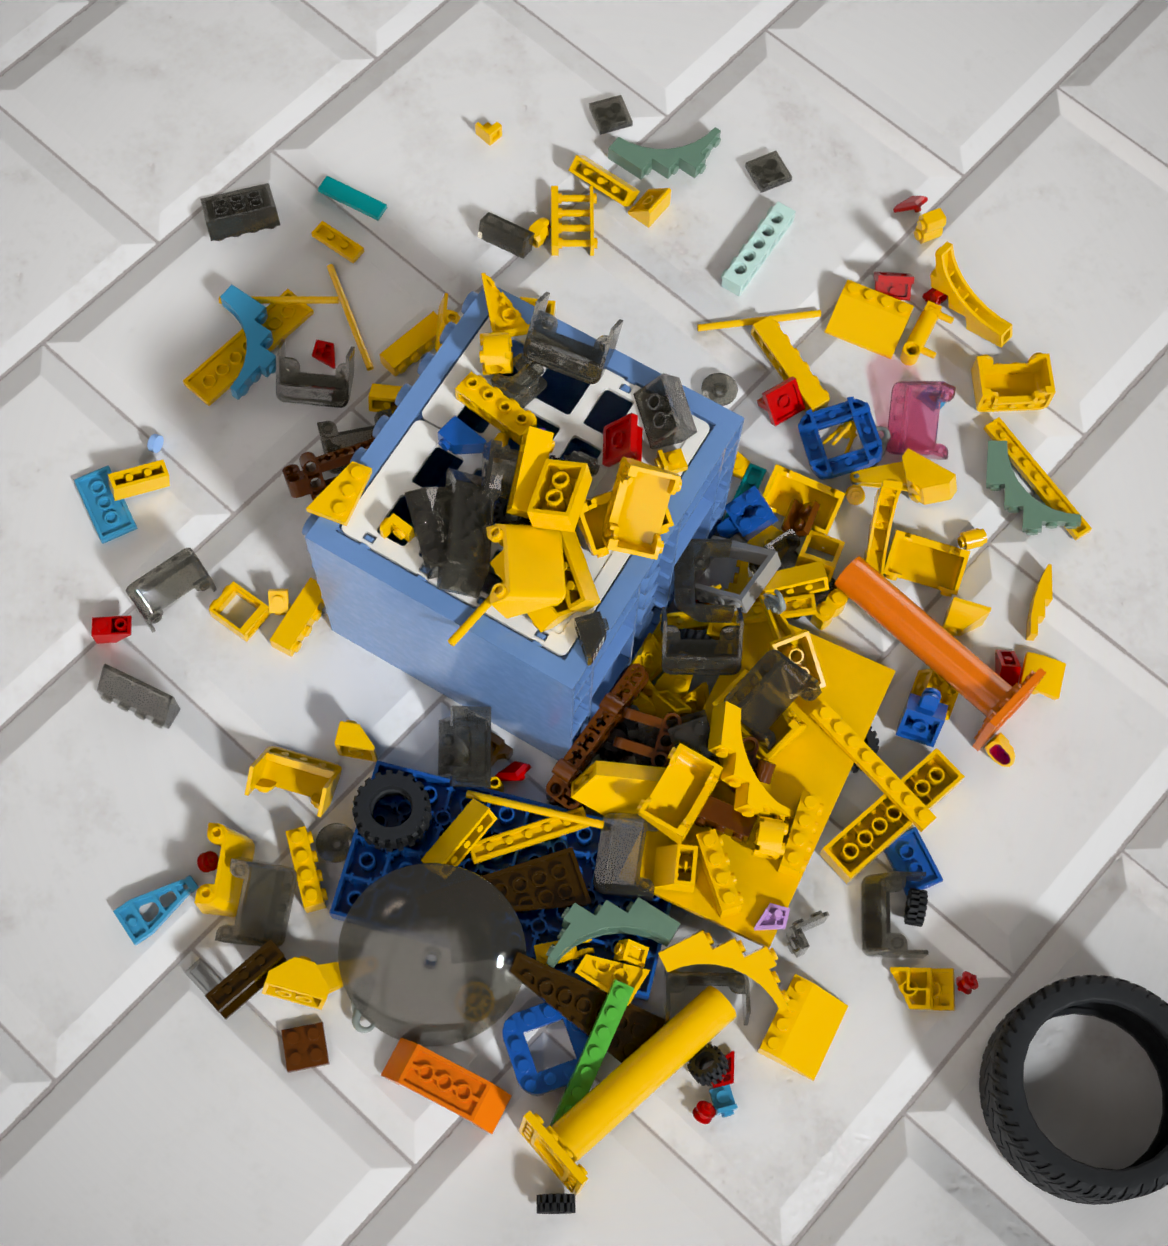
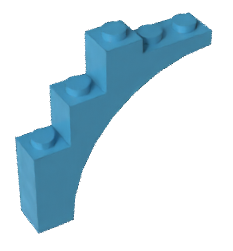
[220,285,279,400]

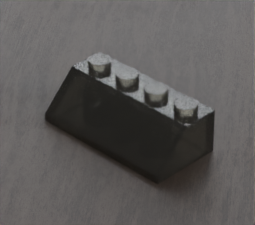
[97,664,181,729]

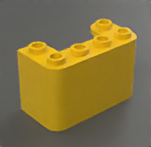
[971,352,1056,412]

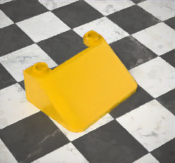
[486,524,566,618]

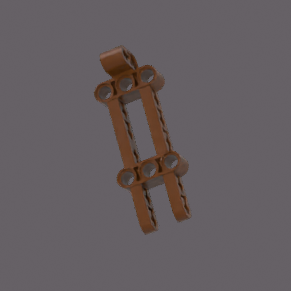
[282,432,375,500]
[546,664,650,810]
[613,707,776,793]

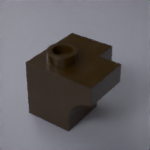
[475,729,513,768]

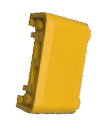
[601,457,682,560]
[763,464,846,535]
[577,490,674,558]
[884,529,971,597]
[712,670,807,760]
[637,743,723,845]
[194,822,255,917]

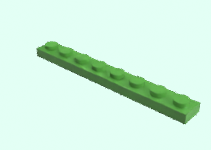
[550,979,634,1126]

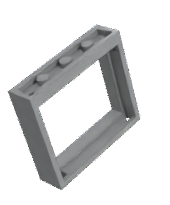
[678,535,781,613]

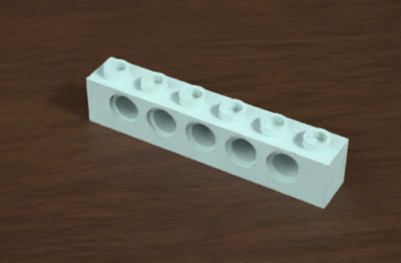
[721,202,796,296]

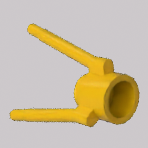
[822,420,857,454]

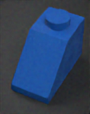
[437,416,487,455]

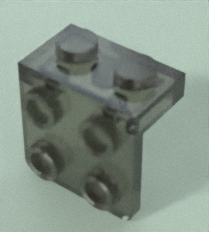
[786,911,829,958]

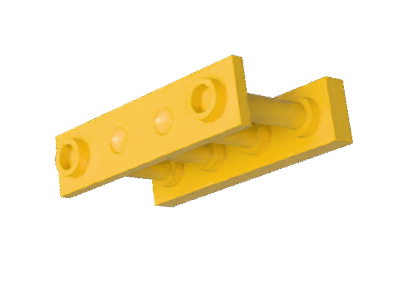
[551,186,598,256]

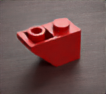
[91,615,132,644]

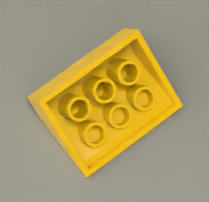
[825,279,914,359]
[757,974,848,1081]

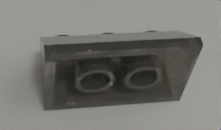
[633,373,697,449]

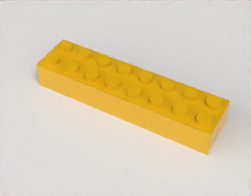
[819,748,965,884]

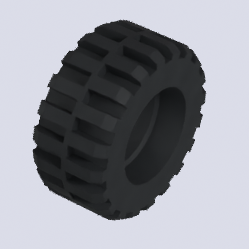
[352,770,432,852]

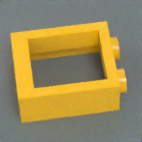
[795,530,845,582]
[208,581,271,642]

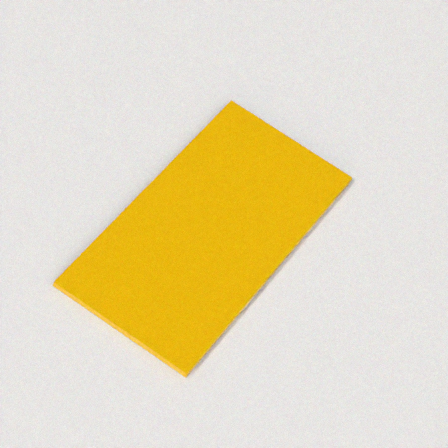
[619,620,896,948]

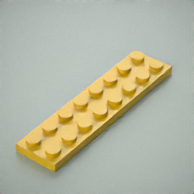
[183,289,314,406]

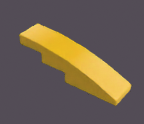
[1026,564,1053,641]

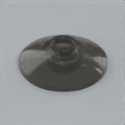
[701,373,738,406]
[316,823,354,863]

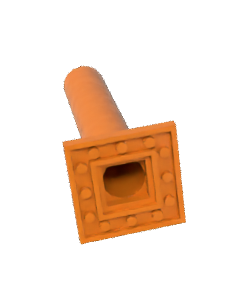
[835,556,1046,751]

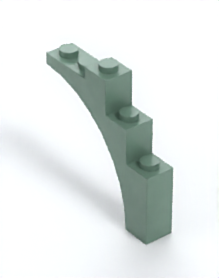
[608,127,721,180]
[986,440,1081,535]
[546,897,681,968]

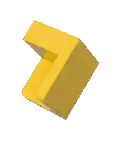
[475,122,502,146]

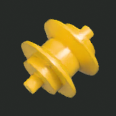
[846,485,865,505]

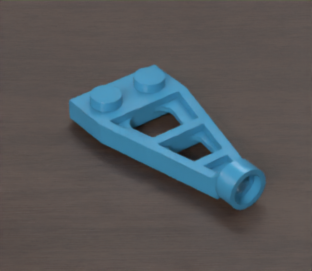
[113,875,199,945]

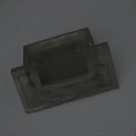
[438,706,491,788]

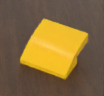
[1019,652,1066,700]

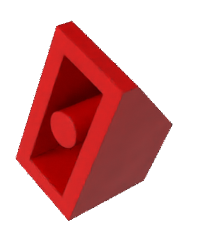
[995,649,1021,687]

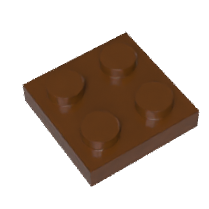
[281,1022,330,1073]

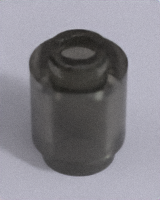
[568,450,600,477]

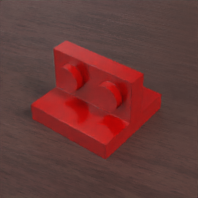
[874,272,914,301]
[757,376,805,426]
[602,413,643,467]

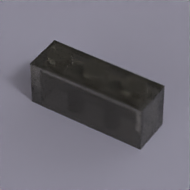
[478,212,535,259]

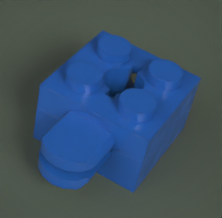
[717,485,778,541]
[896,687,948,747]

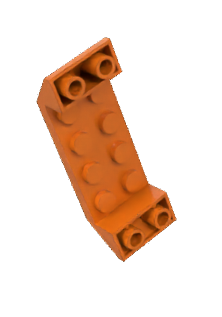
[381,1038,512,1134]

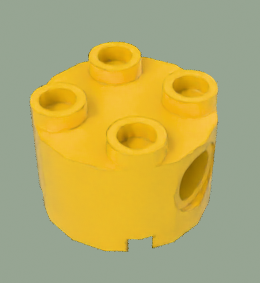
[479,332,513,375]
[751,816,789,860]

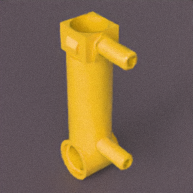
[900,301,954,366]

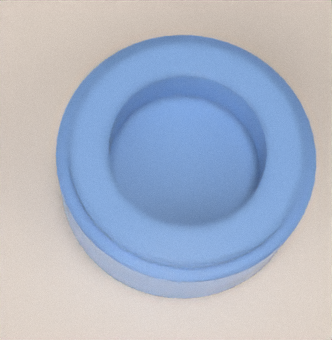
[147,434,164,453]

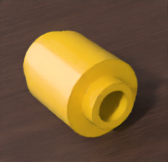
[957,528,987,550]

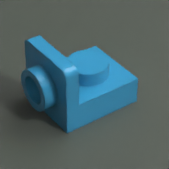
[709,1084,738,1118]

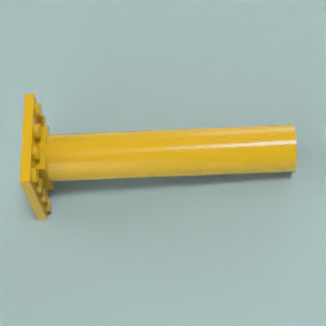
[519,985,736,1196]

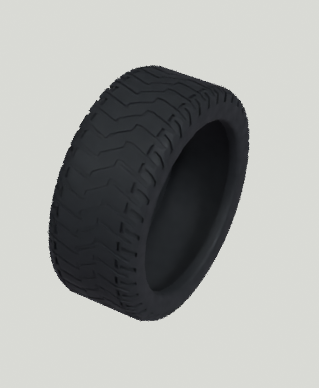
[979,975,1168,1205]

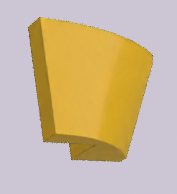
[890,967,955,1011]

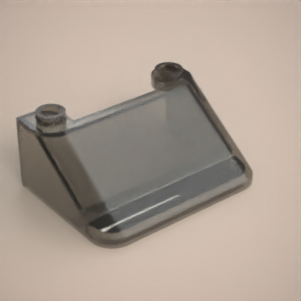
[724,650,822,751]
[593,813,659,901]
[215,857,297,947]

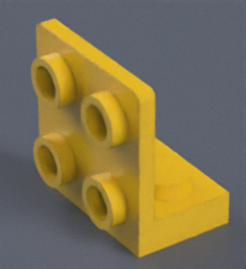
[910,668,958,720]

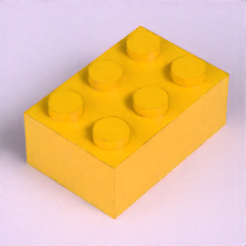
[527,459,592,532]

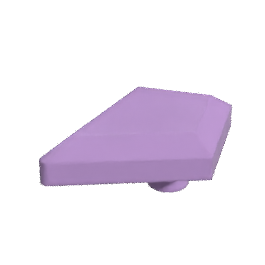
[754,903,790,931]

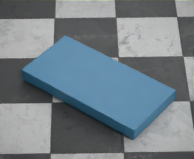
[74,465,138,544]

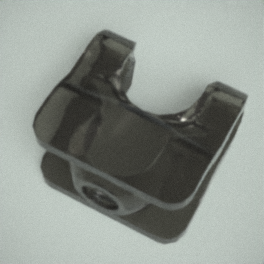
[490,353,547,408]

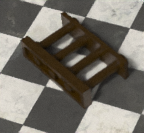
[205,939,288,1020]

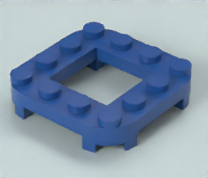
[798,397,883,480]
[503,1002,588,1096]

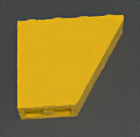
[571,760,666,825]

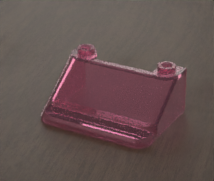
[886,381,956,460]

